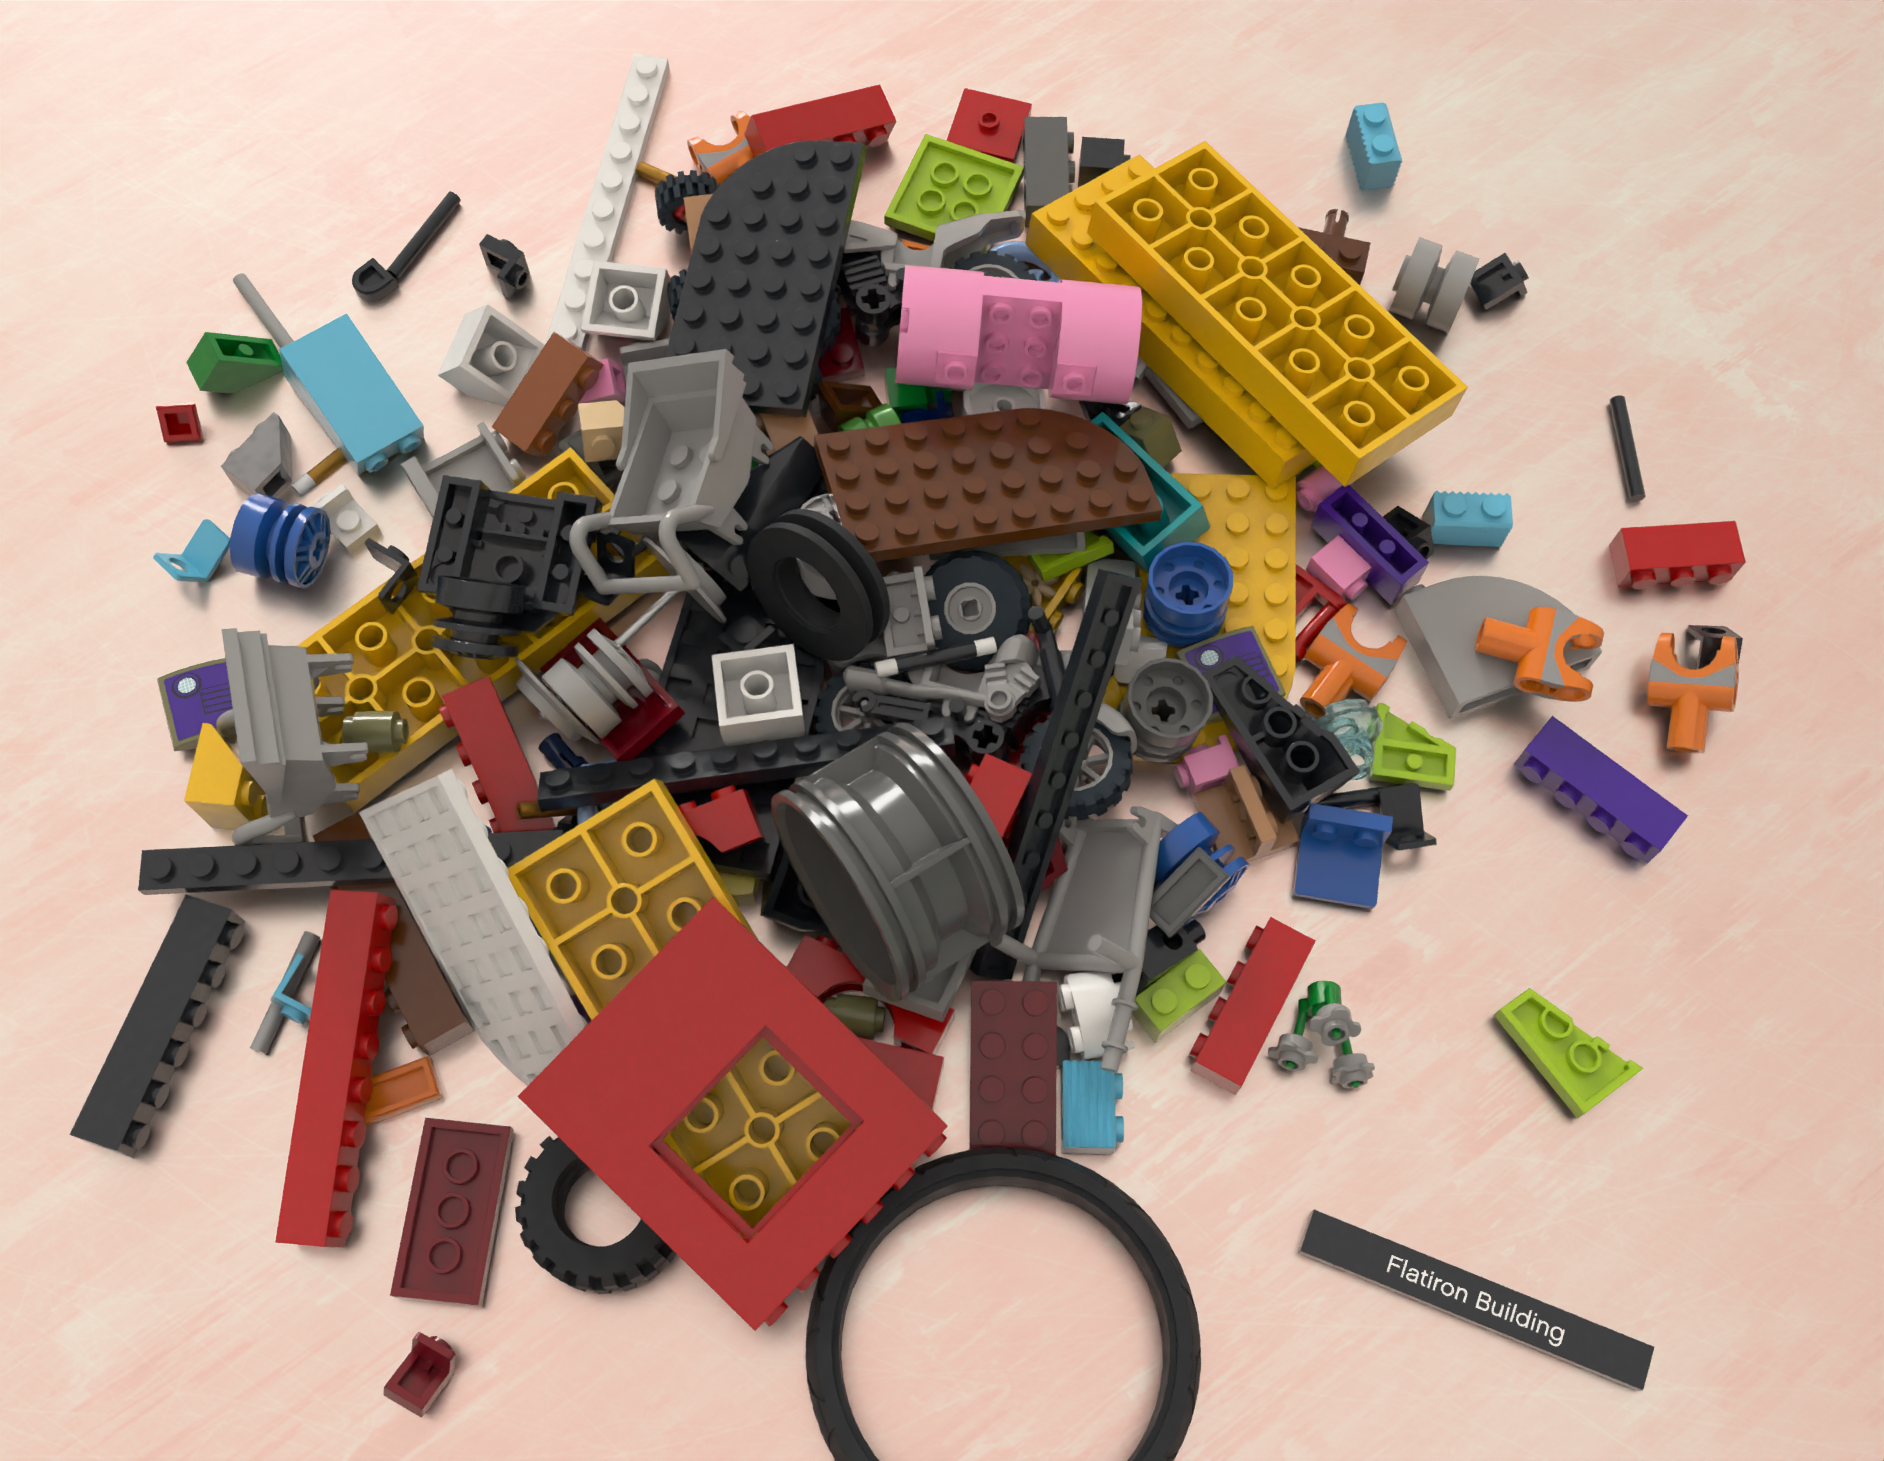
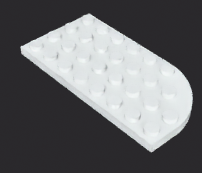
[359,769,588,1085]

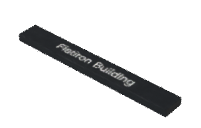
[1298,1209,1654,1391]

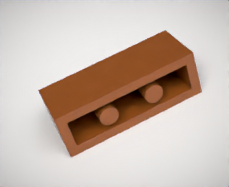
[492,332,604,459]

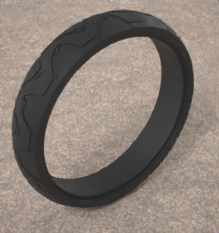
[805,1147,1201,1461]

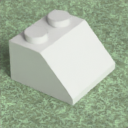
[581,261,671,341]
[437,304,544,406]

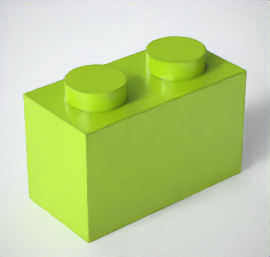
[1132,949,1227,1043]

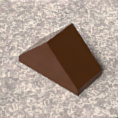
[818,381,882,433]

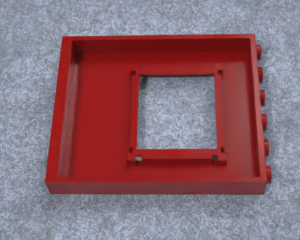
[517,897,948,1331]

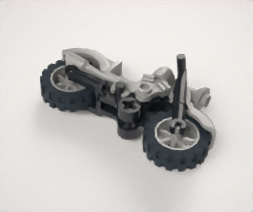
[814,606,1137,820]

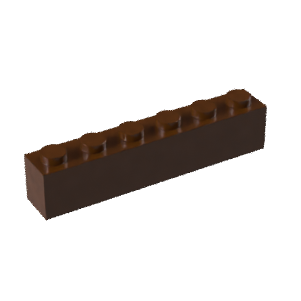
[312,812,475,1056]

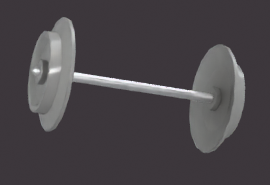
[515,537,727,744]

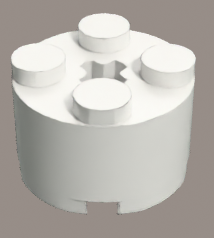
[1057,971,1135,1060]

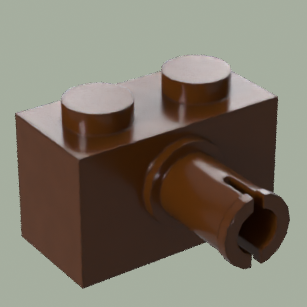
[1298,209,1371,285]

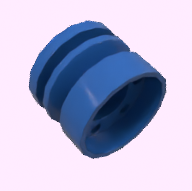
[229,493,331,589]
[1143,542,1233,648]
[1154,812,1250,918]

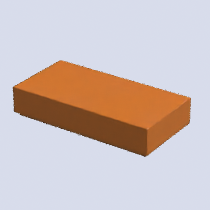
[364,1055,444,1127]

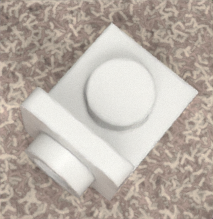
[313,484,381,554]

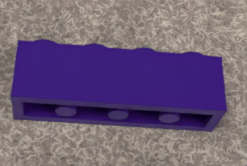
[1514,716,1688,863]

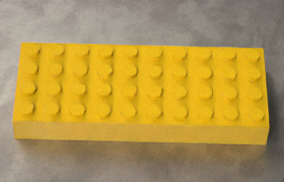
[1087,141,1468,487]
[1025,154,1317,489]
[297,447,670,813]
[508,779,861,1238]

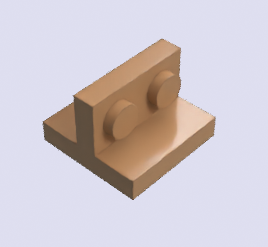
[1192,764,1300,866]

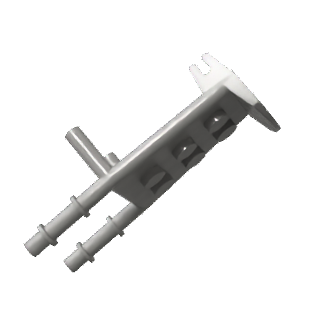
[990,806,1178,1073]

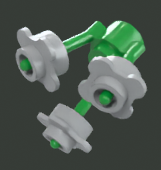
[1268,980,1375,1088]

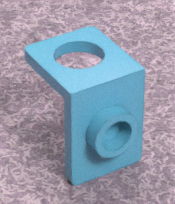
[153,519,230,583]
[270,953,311,1025]

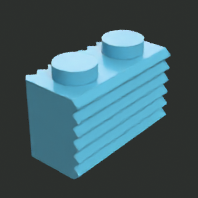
[1345,102,1403,191]
[1423,490,1513,547]
[1060,1060,1124,1154]

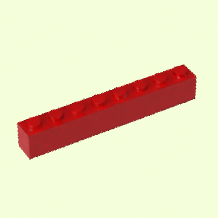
[275,890,398,1247]

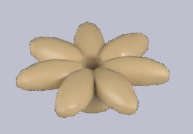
[1019,563,1060,606]

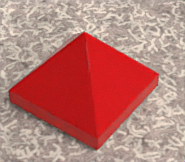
[155,402,203,442]

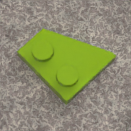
[1370,703,1456,791]

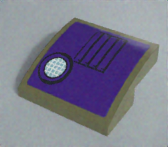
[1174,626,1286,725]
[157,658,233,752]

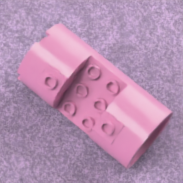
[895,265,1142,405]

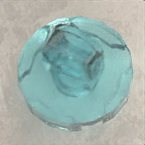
[1309,699,1383,780]

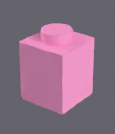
[1306,535,1371,601]

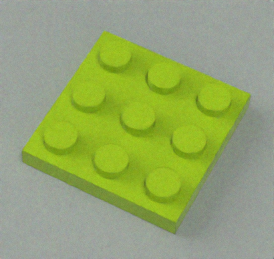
[884,134,1024,254]

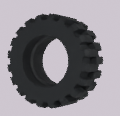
[515,1136,677,1294]

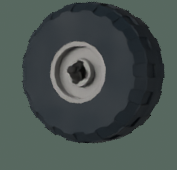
[924,550,1032,671]

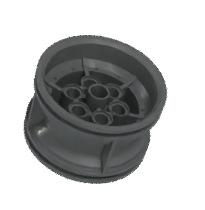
[771,722,1025,1002]

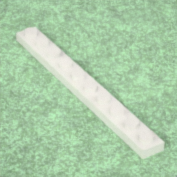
[544,53,670,351]

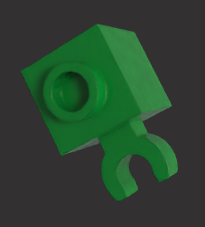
[885,366,952,424]

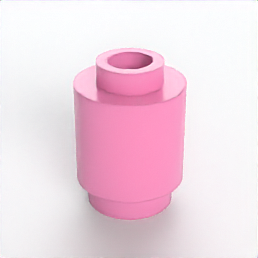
[1296,465,1353,513]

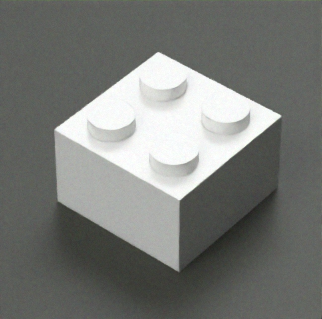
[712,644,806,746]

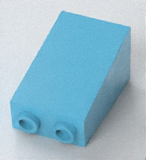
[279,313,424,475]

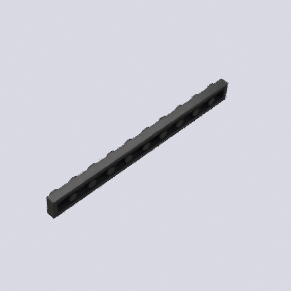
[970,568,1142,980]
[537,716,956,812]
[138,830,565,895]

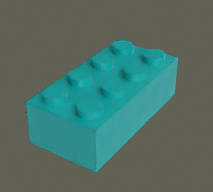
[1091,412,1210,574]

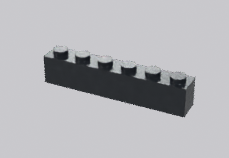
[69,895,245,1158]

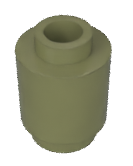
[342,711,409,753]
[825,994,885,1040]

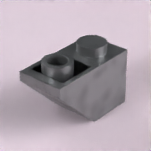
[221,412,292,498]

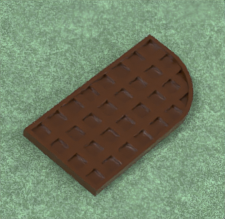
[814,408,1163,562]

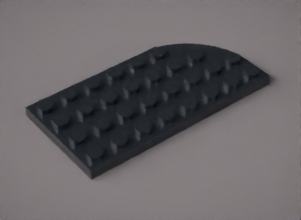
[665,140,867,417]
[634,570,825,881]

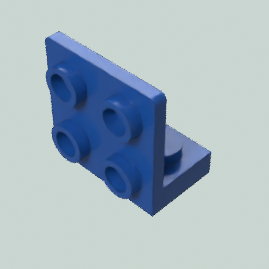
[1293,803,1393,909]

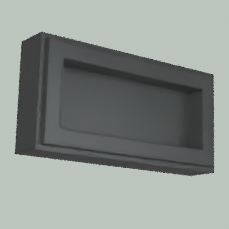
[1150,847,1231,938]

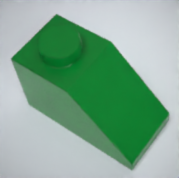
[186,332,283,394]

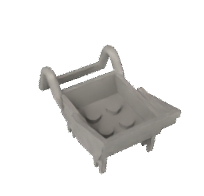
[569,349,774,595]
[216,628,369,846]

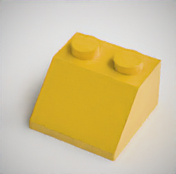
[184,723,268,830]

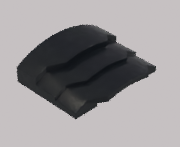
[417,475,603,634]

